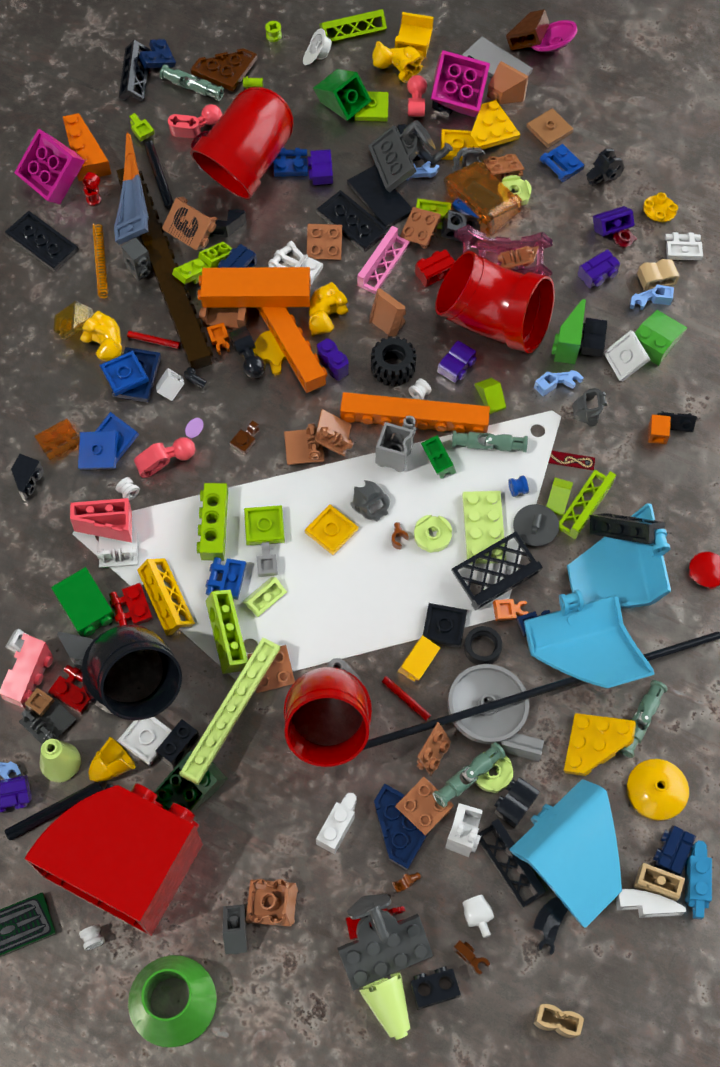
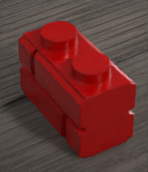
[415,249,455,287]

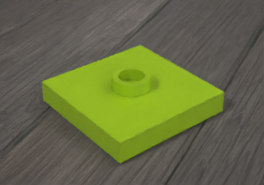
[355,91,389,122]
[244,505,285,545]

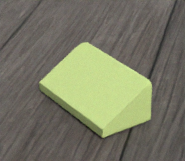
[243,577,287,617]

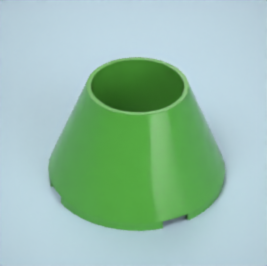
[128,955,217,1048]

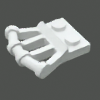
[268,241,323,285]

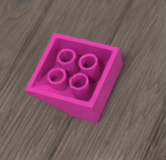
[431,50,490,117]
[14,129,85,204]

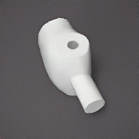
[462,895,494,938]

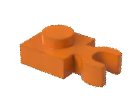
[206,322,230,355]
[493,599,529,621]

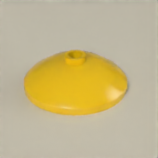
[626,759,689,821]

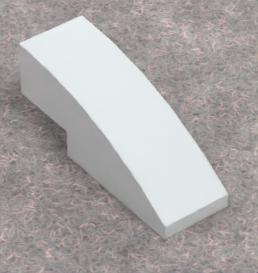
[615,889,686,918]

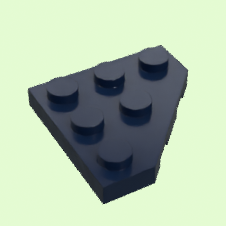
[374,783,429,871]

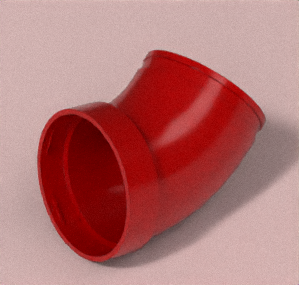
[190,87,293,199]
[435,251,555,353]
[284,667,372,767]

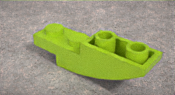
[172,242,232,284]

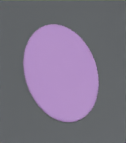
[185,418,203,438]

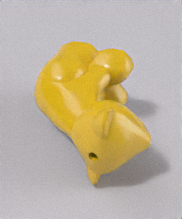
[372,41,424,83]
[309,282,349,337]
[80,311,122,362]

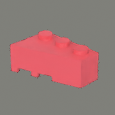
[70,498,132,543]
[0,633,53,708]

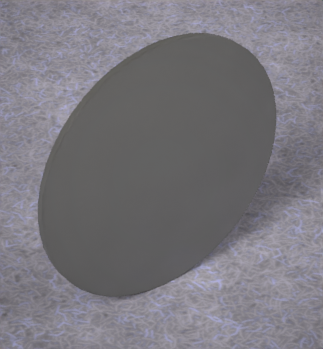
[513,504,559,546]

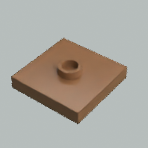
[527,108,574,148]

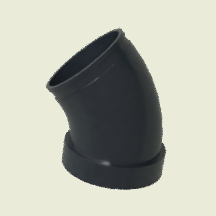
[81,625,182,721]

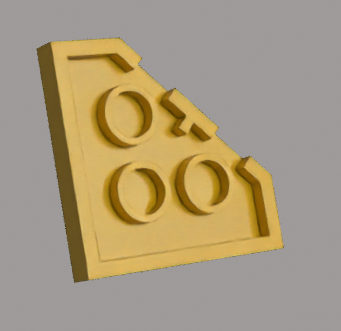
[469,100,521,150]
[564,713,636,776]

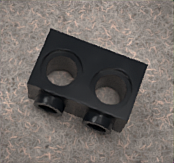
[441,210,481,245]
[155,719,200,769]
[410,966,461,1010]

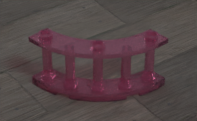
[453,225,553,276]

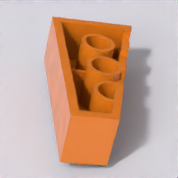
[63,113,111,181]

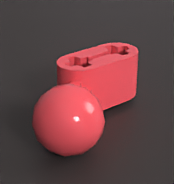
[407,75,428,117]
[168,104,222,138]
[134,437,196,478]

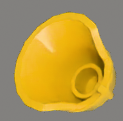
[88,737,136,782]

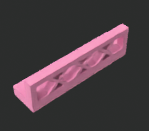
[357,226,410,295]

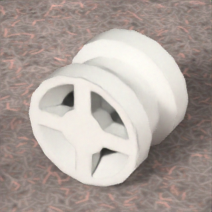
[408,378,432,400]
[116,477,140,501]
[79,924,105,950]

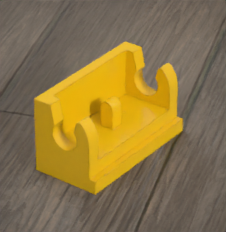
[397,635,440,682]

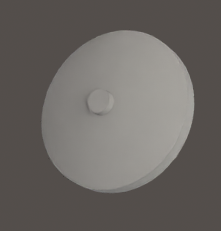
[447,664,529,744]

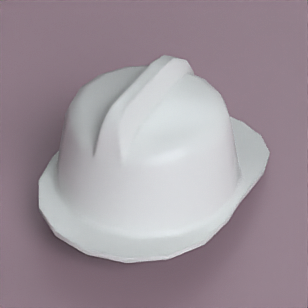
[303,29,332,65]

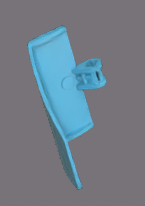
[567,503,671,609]
[524,589,654,688]
[510,779,622,927]

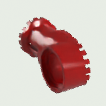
[82,172,101,206]

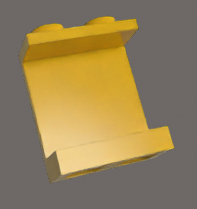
[395,12,434,57]

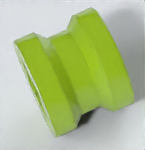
[265,21,282,42]

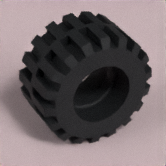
[371,336,416,386]

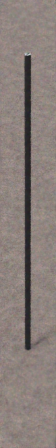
[363,631,720,750]

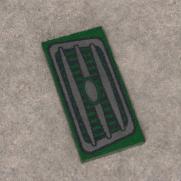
[0,892,57,957]

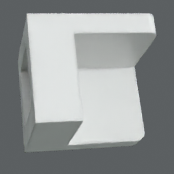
[156,368,184,401]
[453,803,483,828]

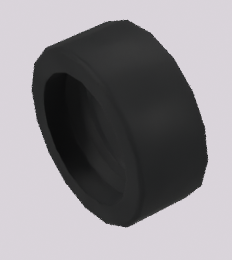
[464,626,502,665]

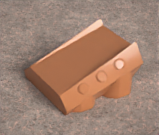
[369,288,406,337]
[246,879,298,926]

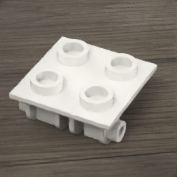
[97,529,138,568]

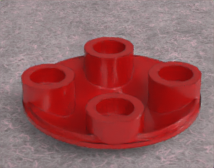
[689,552,720,589]

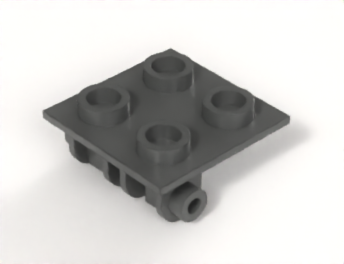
[19,693,77,744]

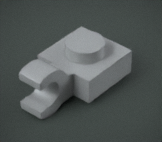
[257,542,278,577]

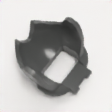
[452,147,485,179]
[572,388,607,426]
[350,480,390,522]

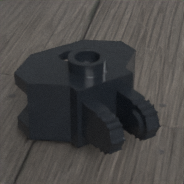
[586,148,625,186]

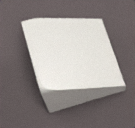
[5,629,28,652]

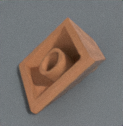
[487,61,529,104]

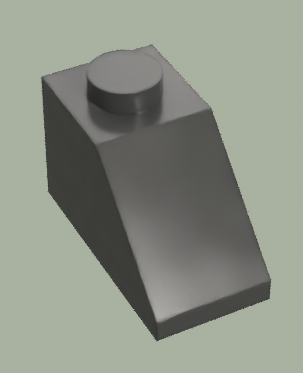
[57,631,94,669]
[223,904,247,954]

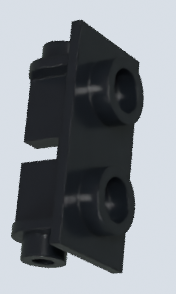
[657,411,697,432]

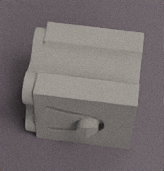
[375,422,414,472]

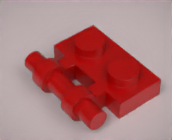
[109,583,153,626]
[48,665,91,715]

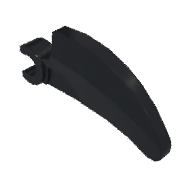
[532,896,568,956]

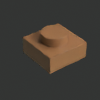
[24,688,54,717]

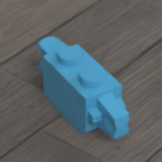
[685,840,712,920]

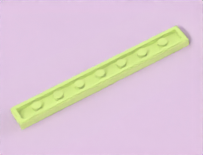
[179,637,280,785]

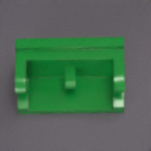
[421,435,456,479]

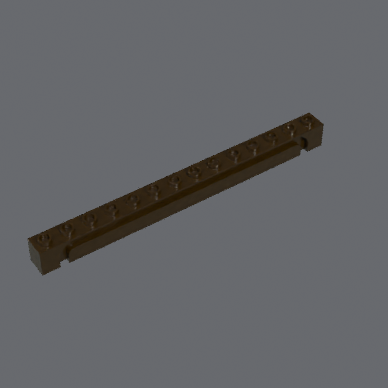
[116,168,214,370]

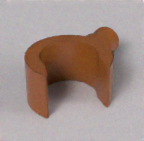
[391,522,409,550]
[392,872,421,893]

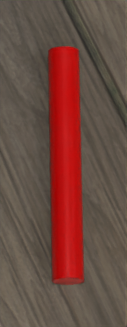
[127,331,181,349]
[382,676,432,721]

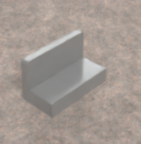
[501,733,544,762]

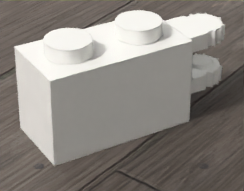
[316,793,357,854]
[445,819,481,857]

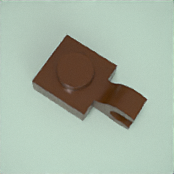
[230,421,260,455]
[453,940,490,976]

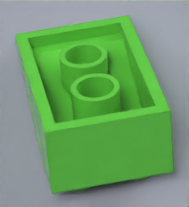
[551,299,586,364]
[635,310,687,366]

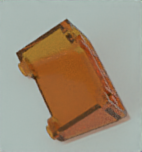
[444,161,522,236]

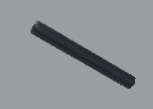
[144,140,174,209]
[5,782,103,840]

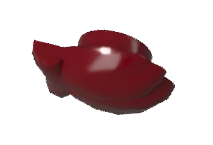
[613,229,637,248]

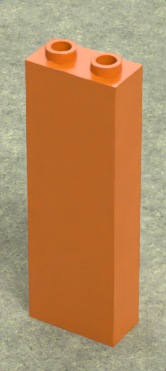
[198,267,311,308]

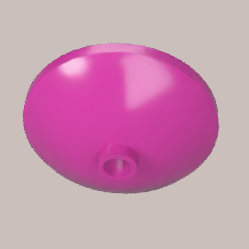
[531,20,578,52]

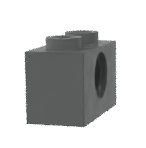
[121,238,152,281]

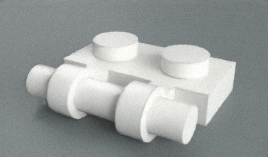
[665,232,703,260]

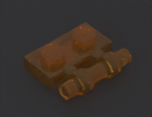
[34,418,80,461]

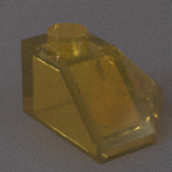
[54,301,93,340]

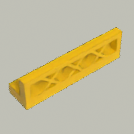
[137,558,195,636]

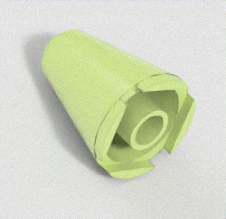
[39,739,81,783]
[359,972,410,1040]

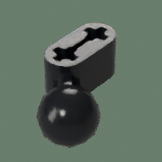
[229,326,266,378]

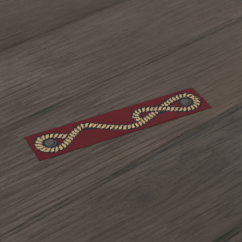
[548,451,595,470]

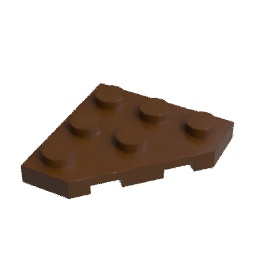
[190,48,258,92]

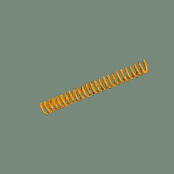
[92,224,108,298]

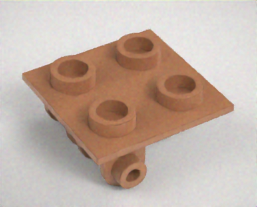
[483,154,524,183]
[400,207,441,249]
[307,224,342,260]
[498,246,539,270]
[314,409,353,456]
[284,424,324,465]
[247,645,295,693]
[416,722,451,776]
[395,777,454,836]

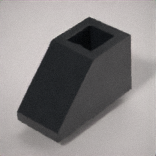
[11,454,44,501]

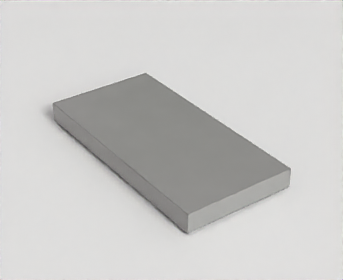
[462,36,533,78]

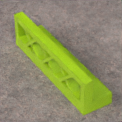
[319,9,387,41]
[559,470,616,540]

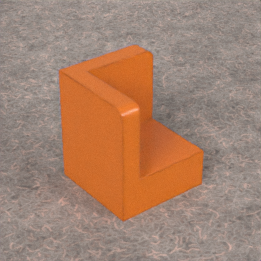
[648,414,671,444]

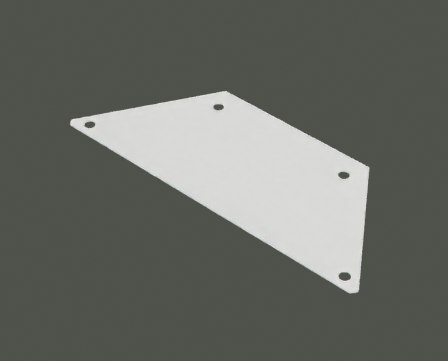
[72,410,561,680]

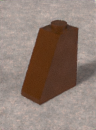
[506,9,549,50]

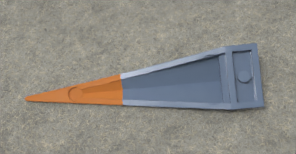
[114,132,149,245]

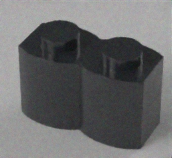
[580,318,607,357]
[494,777,540,828]

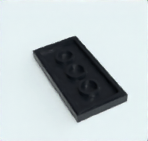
[347,165,412,228]
[316,190,389,253]
[4,211,79,272]

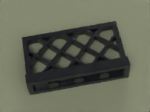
[451,531,543,611]

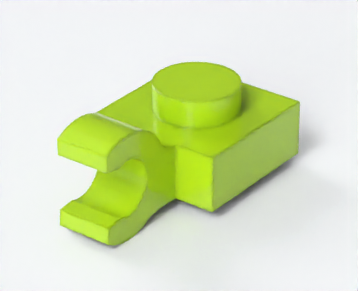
[129,113,155,142]

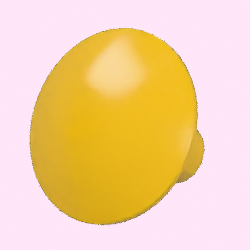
[643,192,678,222]

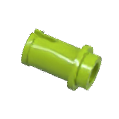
[243,76,263,89]

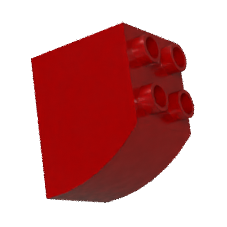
[24,783,203,936]

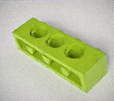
[197,483,228,561]
[205,590,248,674]

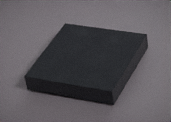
[423,603,467,648]

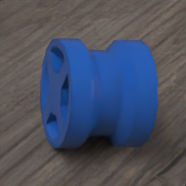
[508,475,529,497]

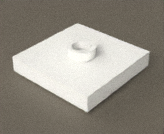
[603,330,651,382]
[117,717,172,766]

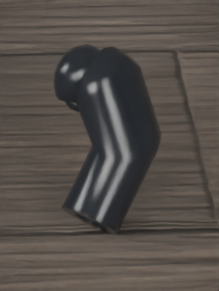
[184,367,207,389]

